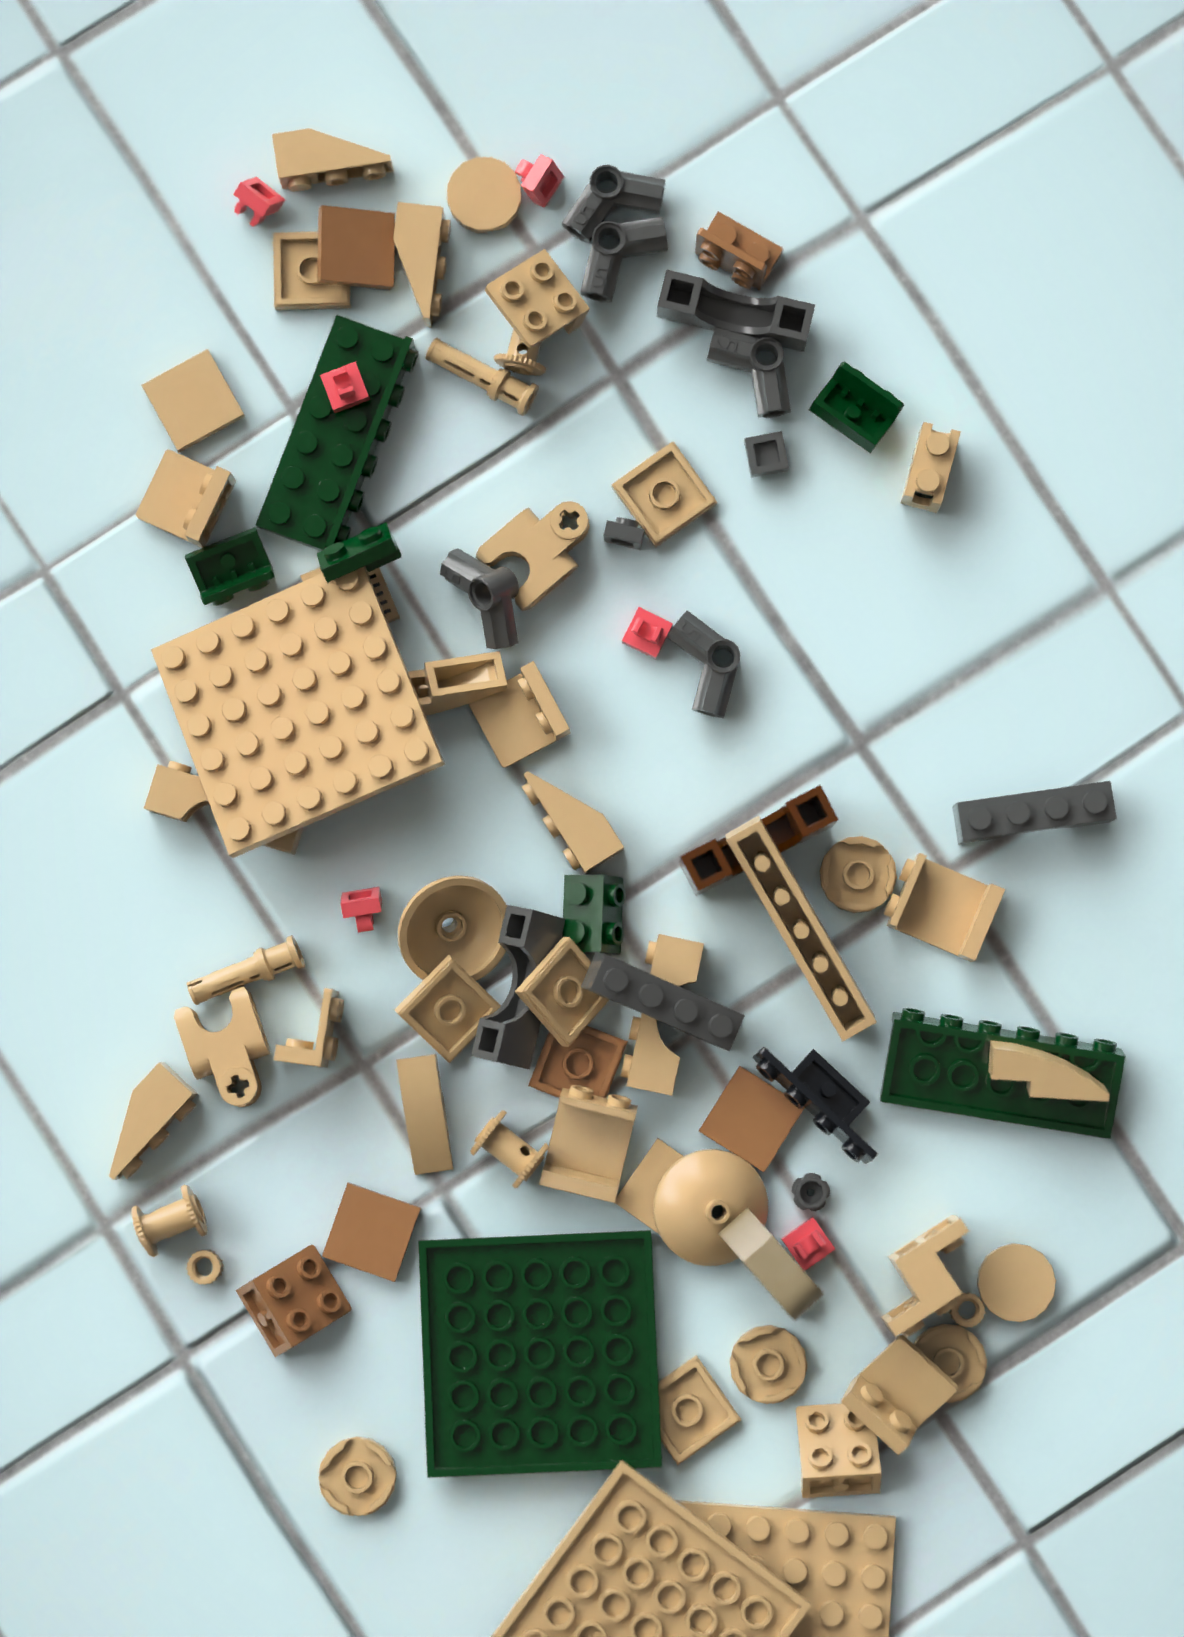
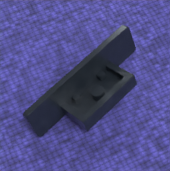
[753,1047,878,1164]

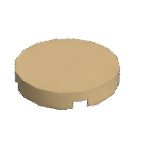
[447,157,521,233]
[819,836,897,913]
[977,1243,1056,1322]
[914,1323,987,1403]
[729,1325,807,1404]
[319,1436,397,1516]

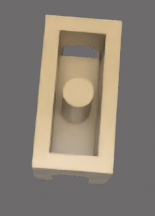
[900,422,961,513]

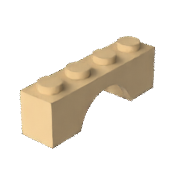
[144,761,304,855]
[621,934,704,1096]

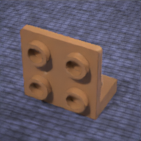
[695,211,783,290]
[236,1245,351,1357]

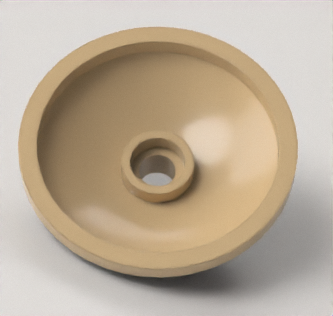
[398,876,507,981]
[653,1149,768,1266]

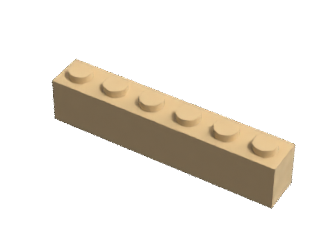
[726,816,877,1041]

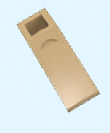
[272,128,394,192]
[393,202,451,327]
[522,771,624,874]
[109,1062,198,1180]

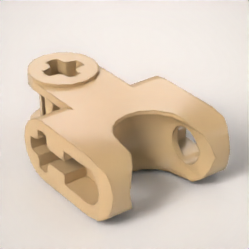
[476,501,590,611]
[174,986,270,1107]

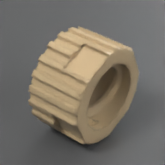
[186,1250,224,1285]
[949,1292,985,1328]

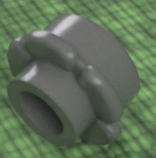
[792,1173,830,1211]

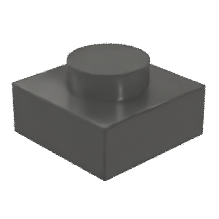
[744,431,789,478]
[603,517,644,550]

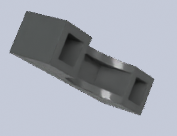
[657,270,815,352]
[952,781,1117,844]
[471,905,566,1070]
[581,952,745,1051]

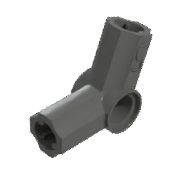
[562,165,666,243]
[580,217,668,302]
[707,327,791,418]
[440,548,519,649]
[667,610,740,718]

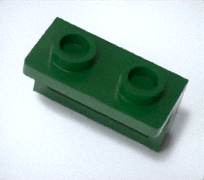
[809,362,904,454]
[317,522,401,583]
[185,527,275,606]
[562,875,626,954]

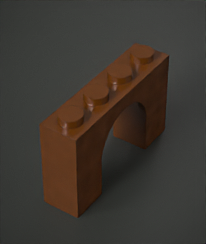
[678,785,839,896]

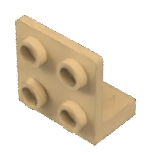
[485,249,590,348]
[136,449,236,548]
[469,661,571,768]
[274,988,344,1068]
[841,1335,958,1455]
[796,1403,881,1498]

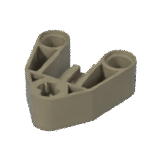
[718,1207,824,1321]

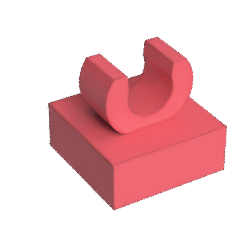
[514,154,564,208]
[233,177,286,226]
[320,361,370,413]
[622,607,673,659]
[341,887,382,933]
[781,1216,836,1271]

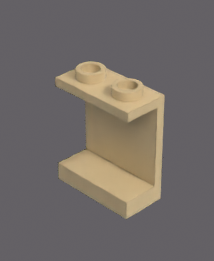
[884,853,1005,962]
[539,1085,638,1203]

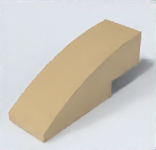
[408,651,508,716]
[988,1040,1109,1102]
[396,1054,454,1175]

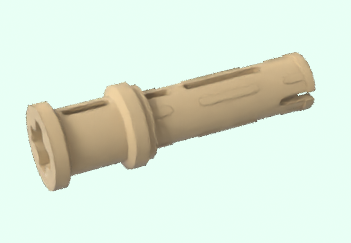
[425,338,539,416]
[187,935,305,1005]

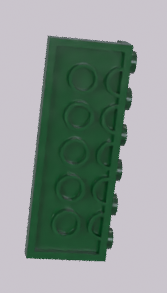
[255,315,419,551]
[880,1008,1126,1139]

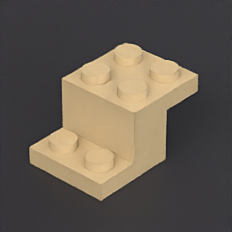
[881,1215,969,1338]

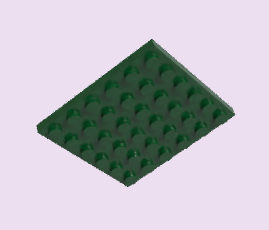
[418,1230,662,1478]

